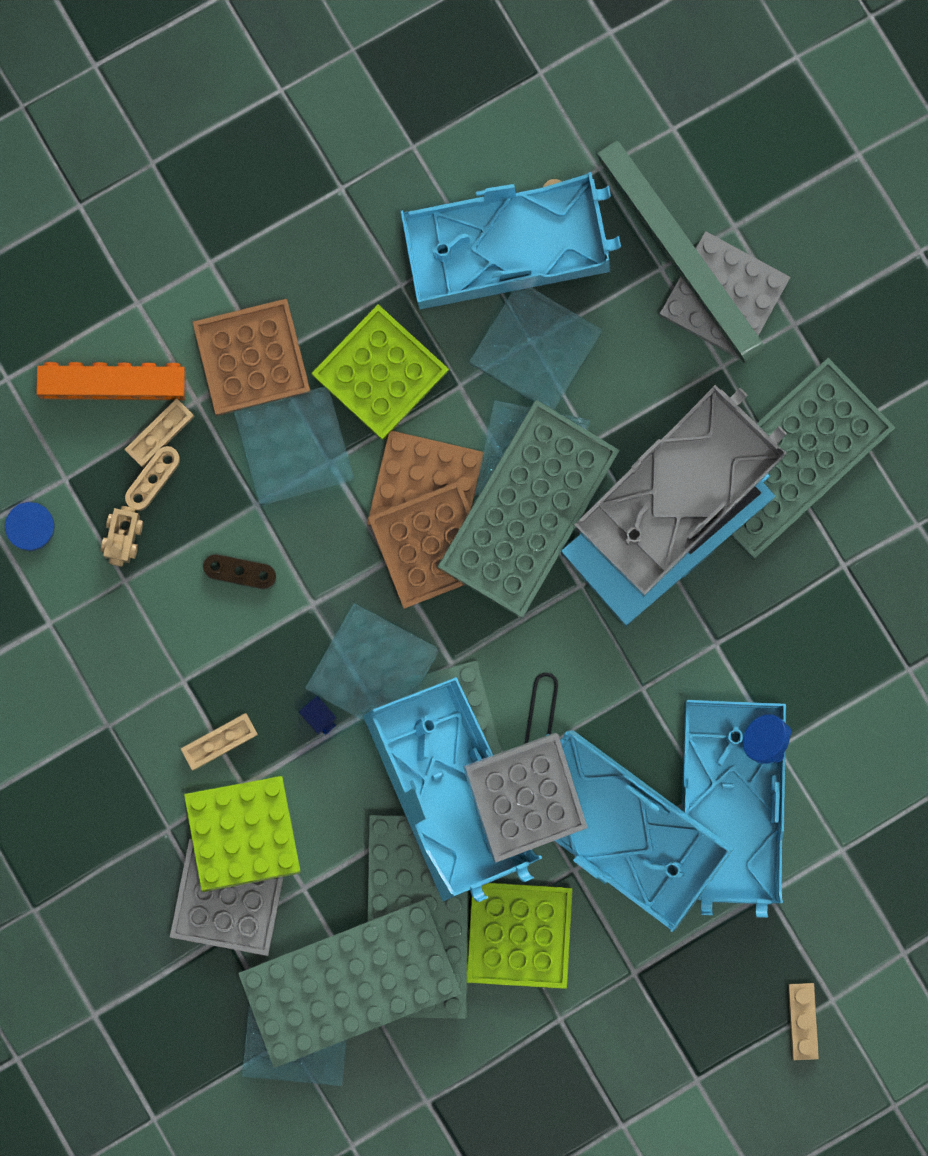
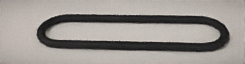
[524,673,558,744]

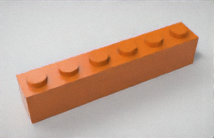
[37,362,186,400]

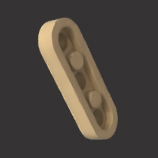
[125,446,180,511]

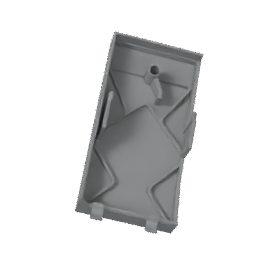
[574,385,787,597]

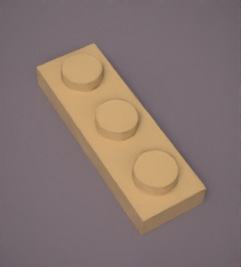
[124,398,195,468]
[181,713,258,771]
[788,983,819,1060]

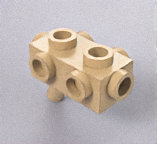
[101,506,143,567]

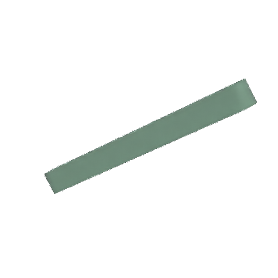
[596,140,765,363]

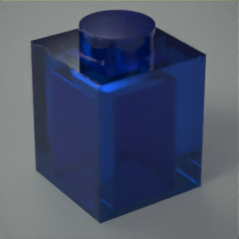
[299,696,337,736]

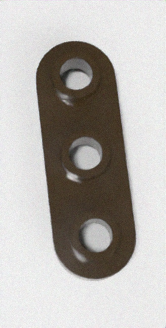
[203,554,276,590]

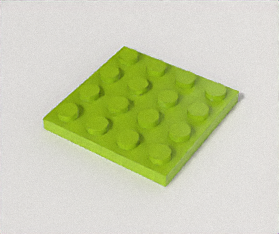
[311,304,449,441]
[184,776,301,892]
[467,883,572,989]

